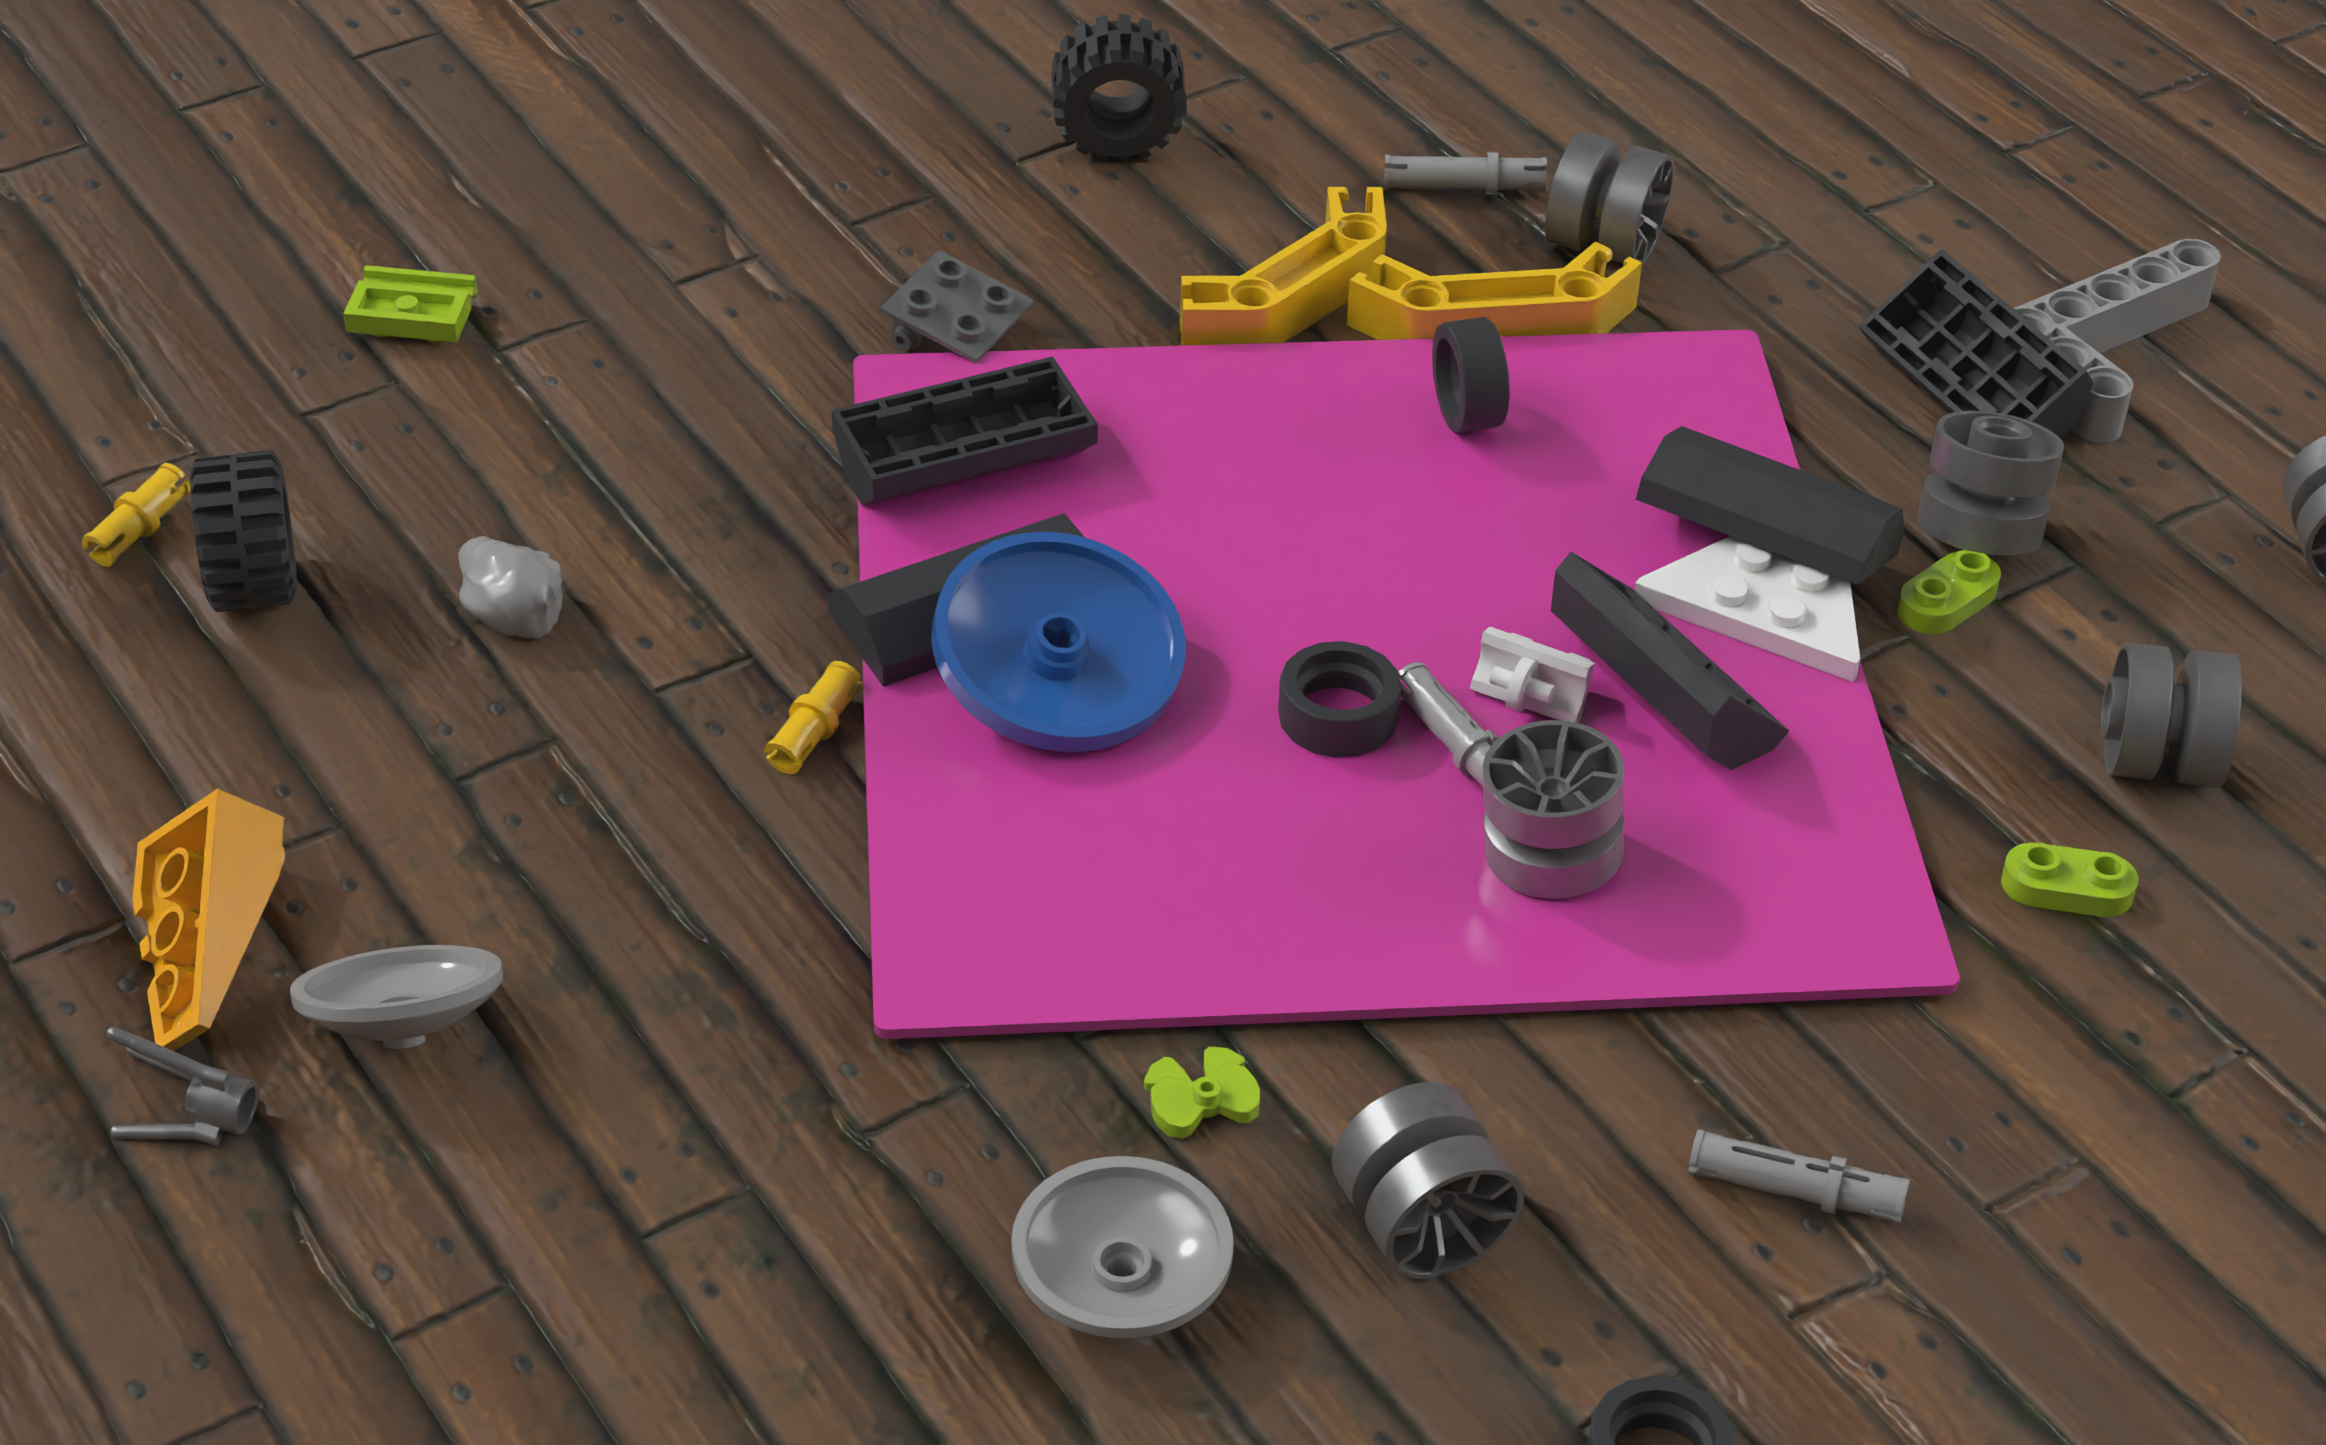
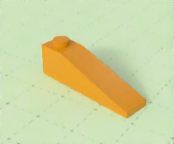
[132,788,285,1051]

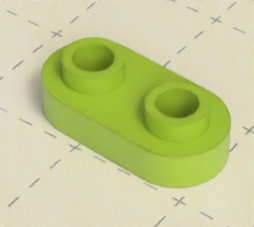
[1897,550,2001,634]
[2001,843,2138,917]

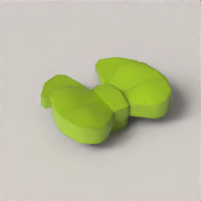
[1144,1047,1260,1139]

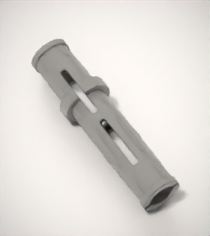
[1384,152,1547,195]
[1398,662,1498,787]
[1688,1129,1910,1224]

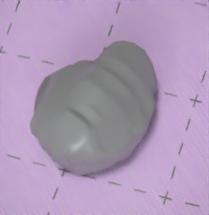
[458,536,563,639]

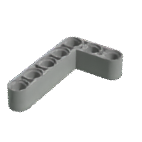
[2013,239,2221,443]

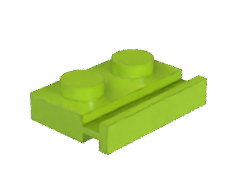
[343,265,478,342]

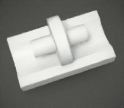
[1470,627,1595,723]

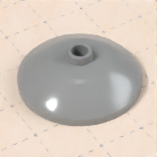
[290,945,503,1049]
[1012,1156,1234,1338]

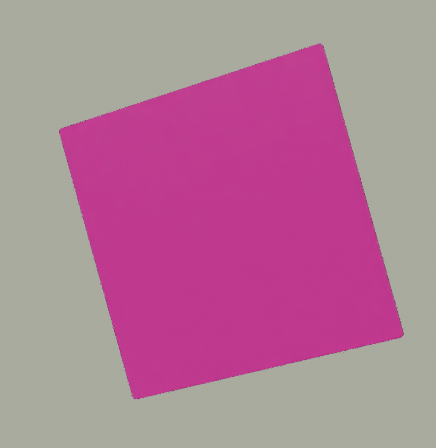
[853,330,1960,1039]

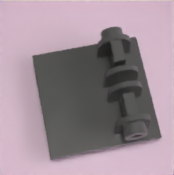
[879,250,1034,363]

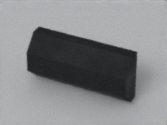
[1858,249,2094,439]
[832,357,1098,505]
[1635,426,1904,584]
[828,513,1084,687]
[1550,552,1789,770]

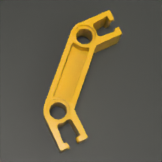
[1180,187,1387,346]
[1346,242,1642,340]

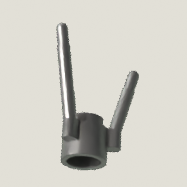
[107,1027,259,1146]

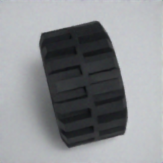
[1051,14,1187,162]
[190,450,297,612]

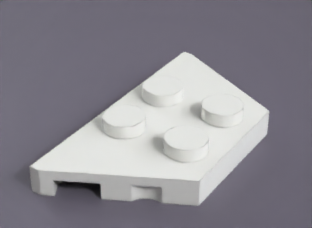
[1634,536,1860,682]

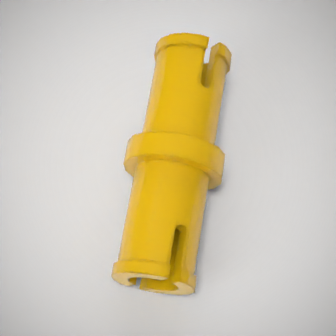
[82,463,190,567]
[764,661,863,775]

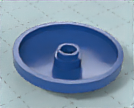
[931,532,1186,752]

